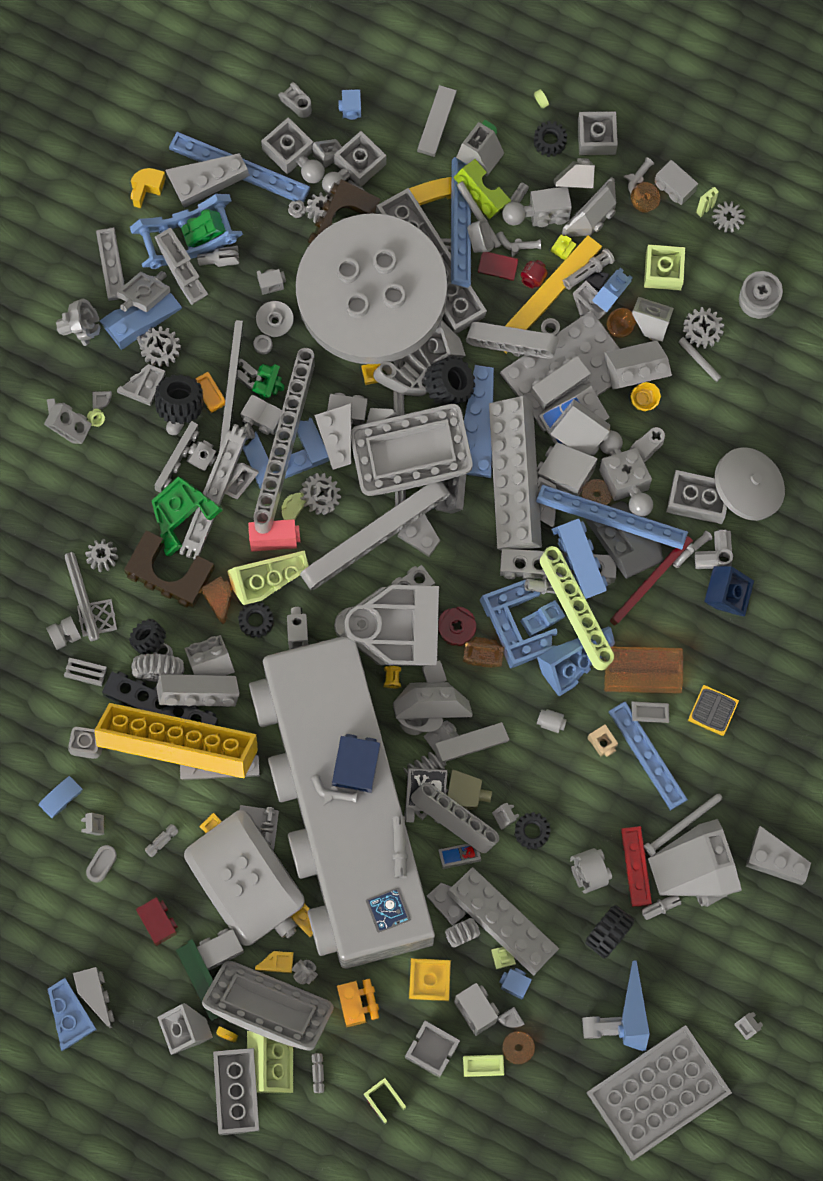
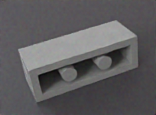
[530,356,591,410]

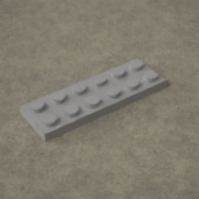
[447,867,559,976]

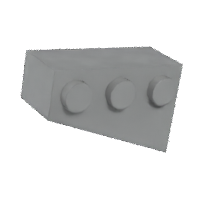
[315,403,352,469]
[746,826,811,885]

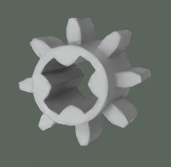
[292,959,318,985]

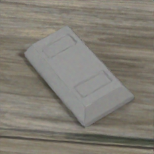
[632,702,669,723]

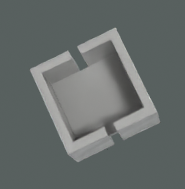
[405,1021,460,1078]

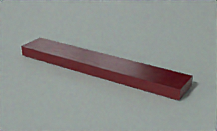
[610,536,693,626]

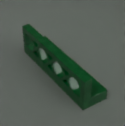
[176,939,220,1022]

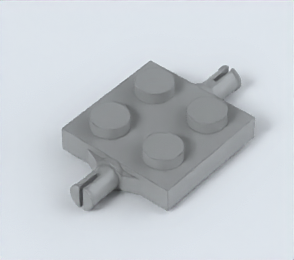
[117,271,170,312]

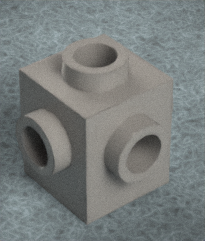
[186,440,216,471]

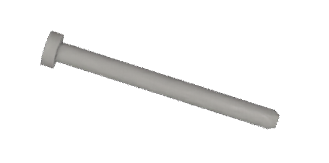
[644,794,722,856]

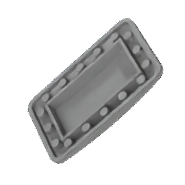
[351,404,473,496]
[184,810,305,946]
[202,961,334,1050]

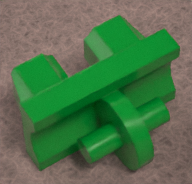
[252,364,285,400]

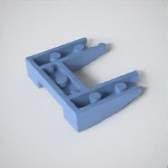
[243,418,330,489]
[480,580,557,669]

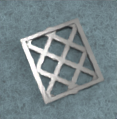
[77,599,117,637]

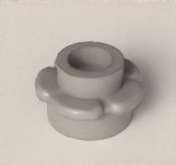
[288,200,306,218]

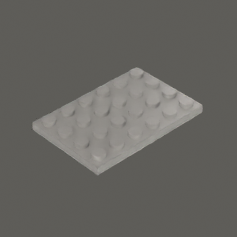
[500,311,620,433]
[586,1025,732,1161]

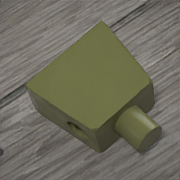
[448,770,492,810]

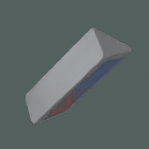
[438,844,481,869]

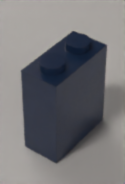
[332,734,380,793]

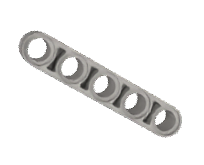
[466,322,559,358]
[411,782,499,853]

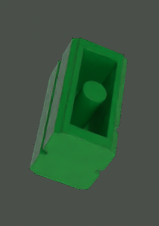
[181,209,226,248]

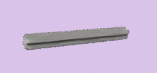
[65,552,99,641]

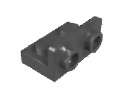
[435,474,466,514]

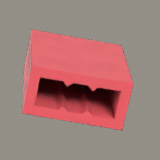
[248,519,300,552]

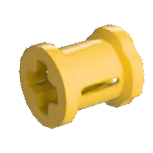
[384,666,401,689]

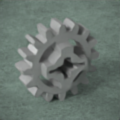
[683,307,724,348]
[140,327,181,368]
[300,473,341,515]

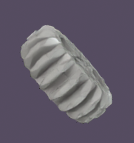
[131,653,184,682]

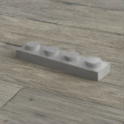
[155,421,200,492]

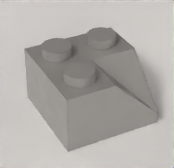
[578,112,617,155]

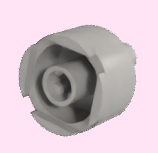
[570,848,612,894]

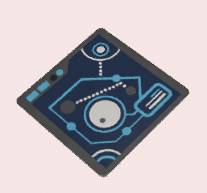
[366,888,411,933]

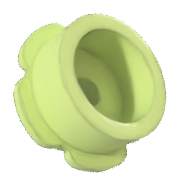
[87,408,105,427]

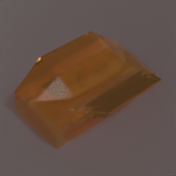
[463,637,504,668]

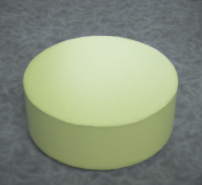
[534,89,549,108]

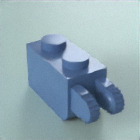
[592,268,633,312]

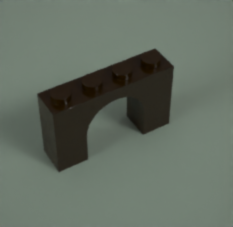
[308,179,380,247]
[124,530,215,608]

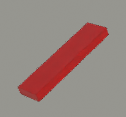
[621,826,652,907]

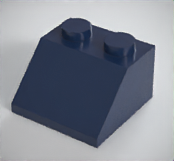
[704,566,754,616]

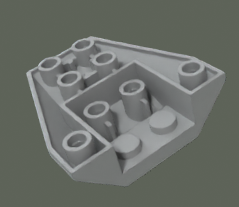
[648,819,742,896]

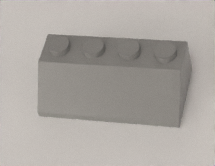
[213,1048,259,1135]

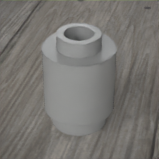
[537,709,567,733]
[274,917,297,938]

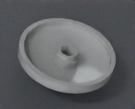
[715,448,785,521]

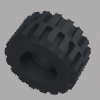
[424,356,475,406]
[155,374,203,424]
[585,905,635,959]

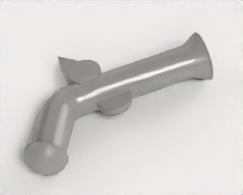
[624,157,654,201]
[496,231,541,258]
[673,531,713,568]
[311,774,358,805]

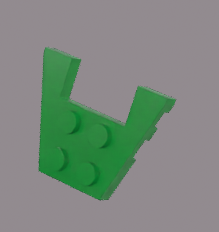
[152,477,223,557]

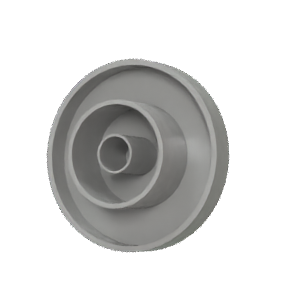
[296,214,448,364]

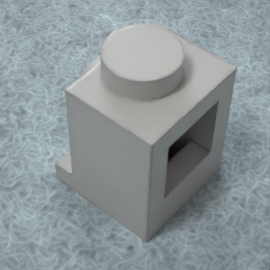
[257,269,286,295]

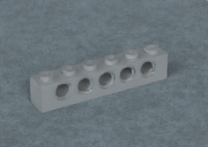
[500,549,616,585]

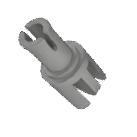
[197,246,239,267]

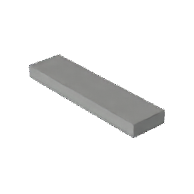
[417,85,457,157]
[96,227,125,301]
[433,722,509,763]

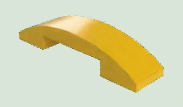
[409,177,452,205]

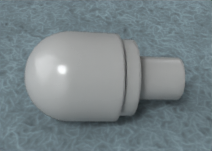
[166,421,184,435]

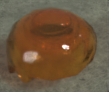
[606,308,636,338]

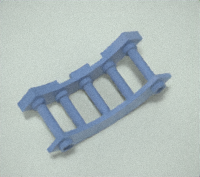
[130,194,243,269]

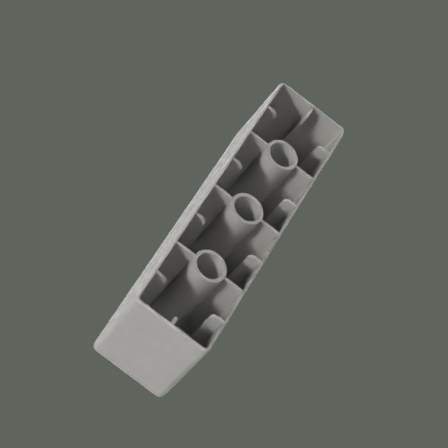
[249,636,435,969]

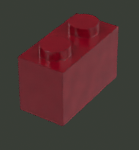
[136,897,178,946]

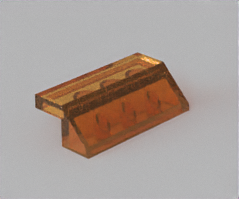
[604,647,683,693]

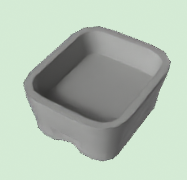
[467,218,494,253]
[68,727,103,758]

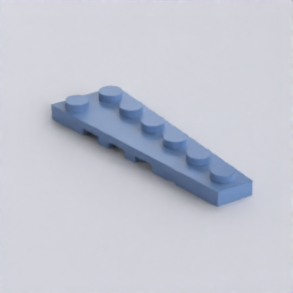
[464,365,494,478]

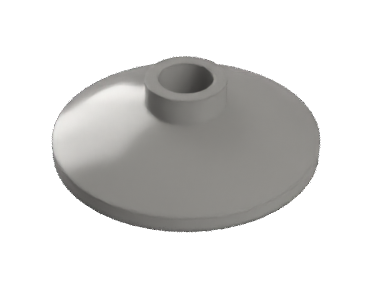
[256,301,293,337]

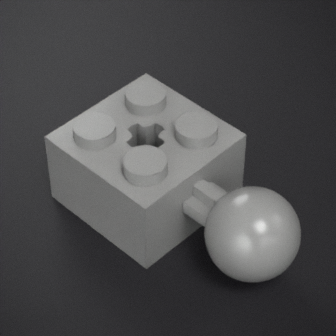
[261,118,325,183]
[322,131,386,195]
[502,187,572,227]

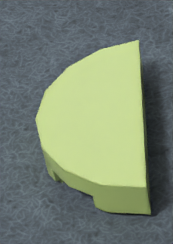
[282,493,306,520]

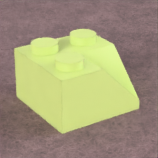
[644,245,685,290]

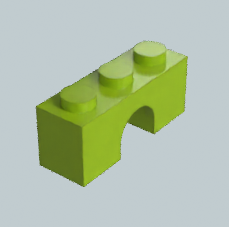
[453,159,511,220]

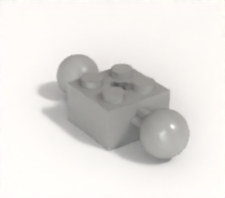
[599,430,653,517]

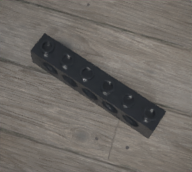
[102,671,219,726]

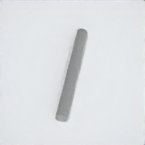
[457,181,501,248]

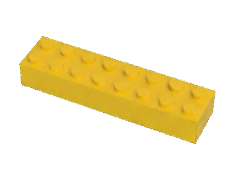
[95,703,258,778]

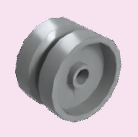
[738,271,783,319]

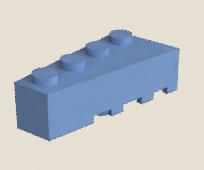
[552,519,608,599]

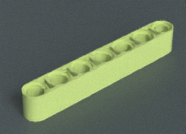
[540,546,614,670]

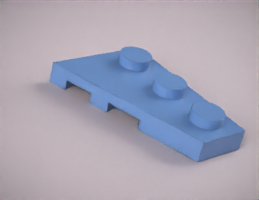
[48,978,97,1051]

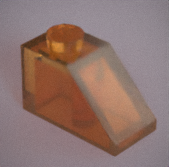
[201,577,233,624]

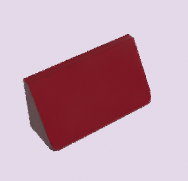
[478,252,518,281]

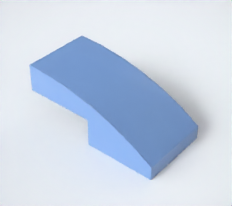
[520,600,565,637]
[39,776,83,818]

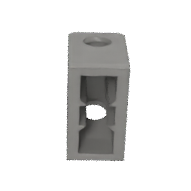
[287,607,308,650]

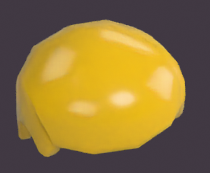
[631,382,661,411]

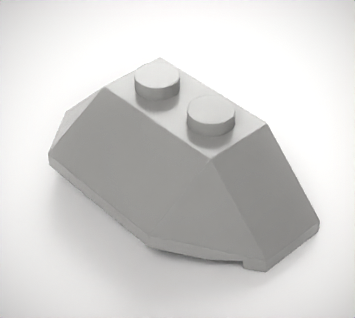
[562,177,616,237]
[393,682,473,719]

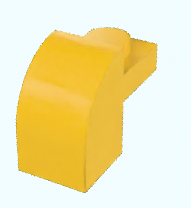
[131,168,166,208]

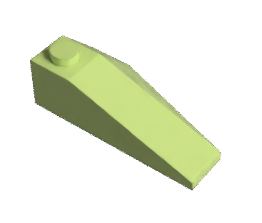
[228,550,309,605]

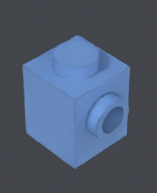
[339,90,361,120]
[499,968,532,1000]

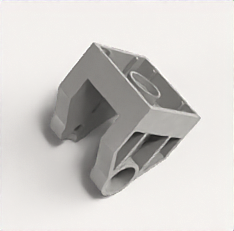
[334,585,439,666]

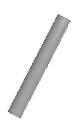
[678,337,722,382]

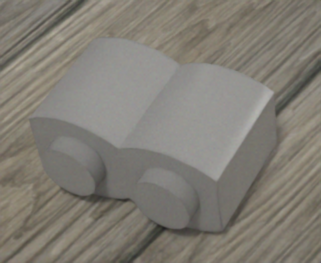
[240,395,282,435]

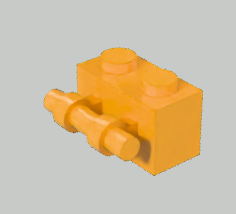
[337,979,379,1027]

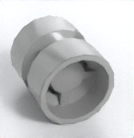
[46,616,81,650]

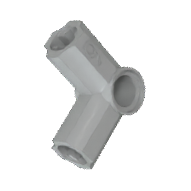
[695,530,733,569]

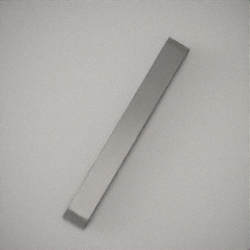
[300,481,450,590]

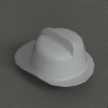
[398,718,443,735]

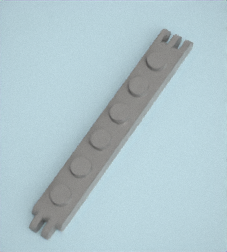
[179,424,247,560]

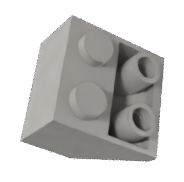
[456,122,504,176]
[184,635,235,676]

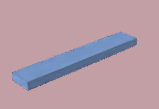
[608,702,688,811]

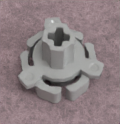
[56,299,100,346]

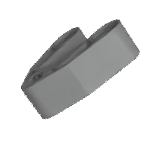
[373,348,431,396]

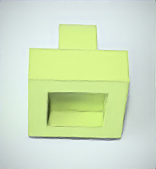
[491,947,516,970]

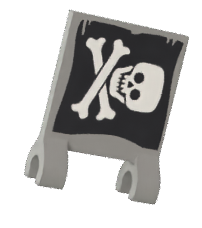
[404,768,447,823]

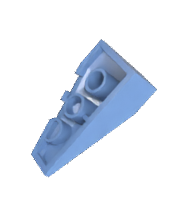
[100,293,182,350]
[537,626,615,696]
[618,961,650,1051]

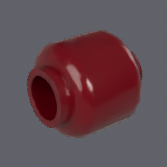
[520,260,548,289]

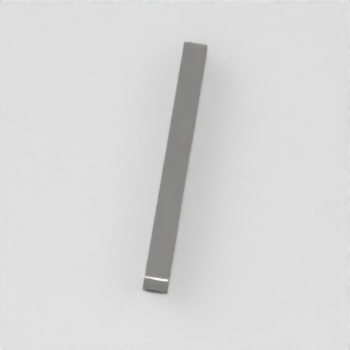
[254,348,315,534]

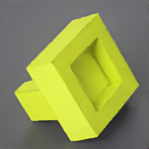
[551,235,577,260]

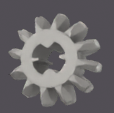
[306,192,336,223]
[85,539,118,572]
[445,918,480,947]

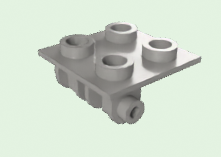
[240,805,279,849]

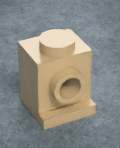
[588,725,618,757]

